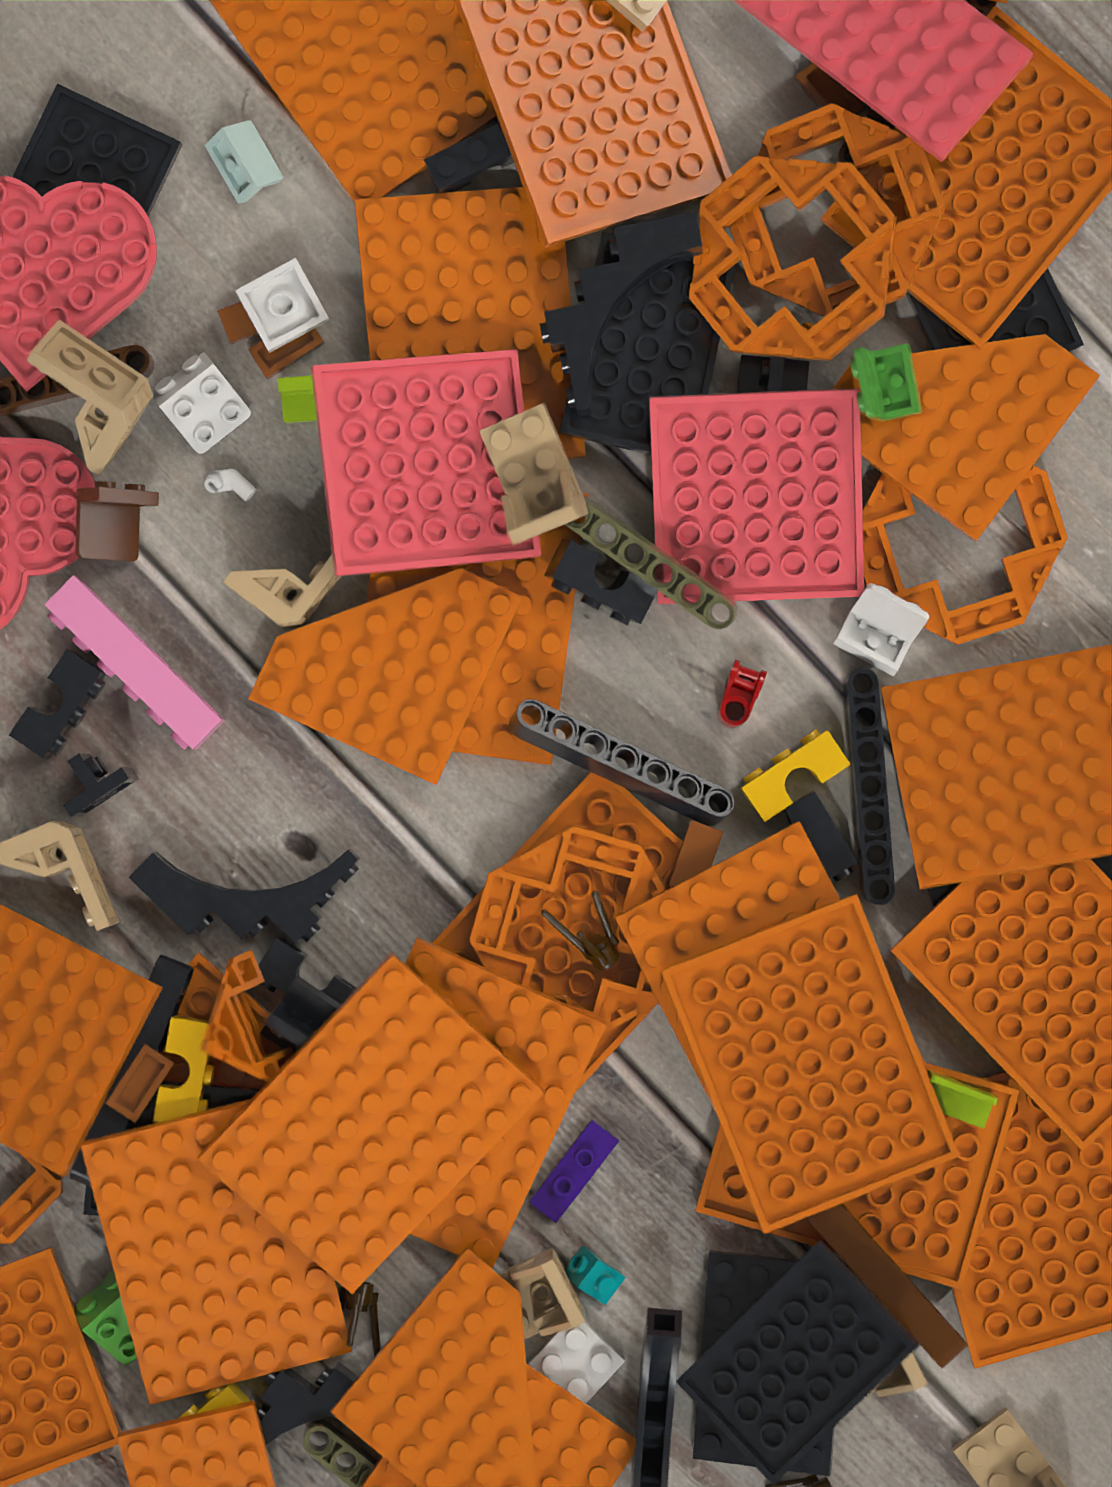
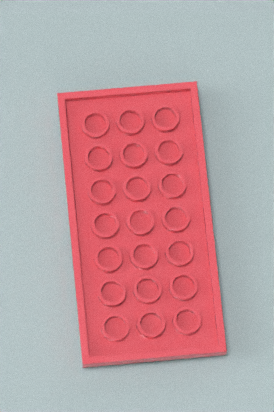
[733,0,1033,162]

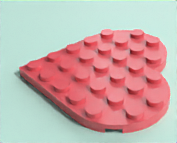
[0,175,157,391]
[0,437,95,630]

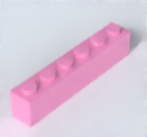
[44,575,225,750]

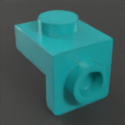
[565,1245,626,1305]

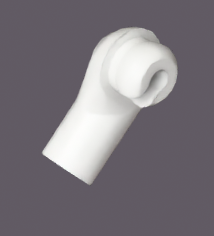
[204,468,257,502]

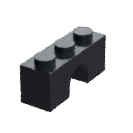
[424,122,514,193]
[544,539,658,626]
[9,649,106,759]
[258,936,357,1005]

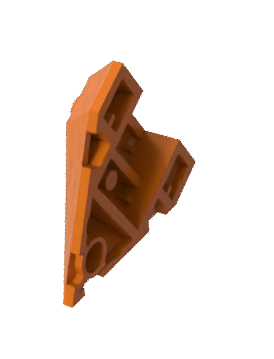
[200,950,294,1082]

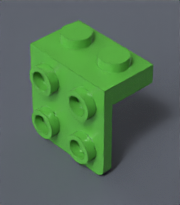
[851,343,923,422]
[75,1270,137,1365]

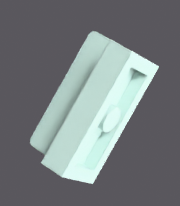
[204,120,284,204]

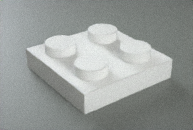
[235,258,329,353]
[528,1322,625,1403]

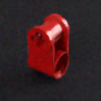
[717,659,767,728]

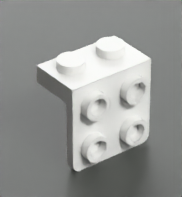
[152,352,251,454]
[833,583,929,677]

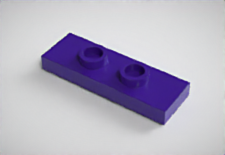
[529,1119,619,1223]

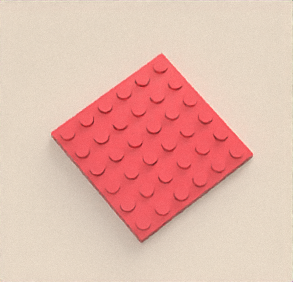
[311,350,541,577]
[649,388,864,604]

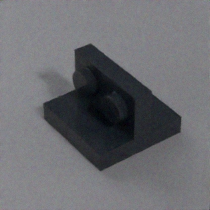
[737,354,810,393]
[63,753,139,817]
[260,976,341,1054]

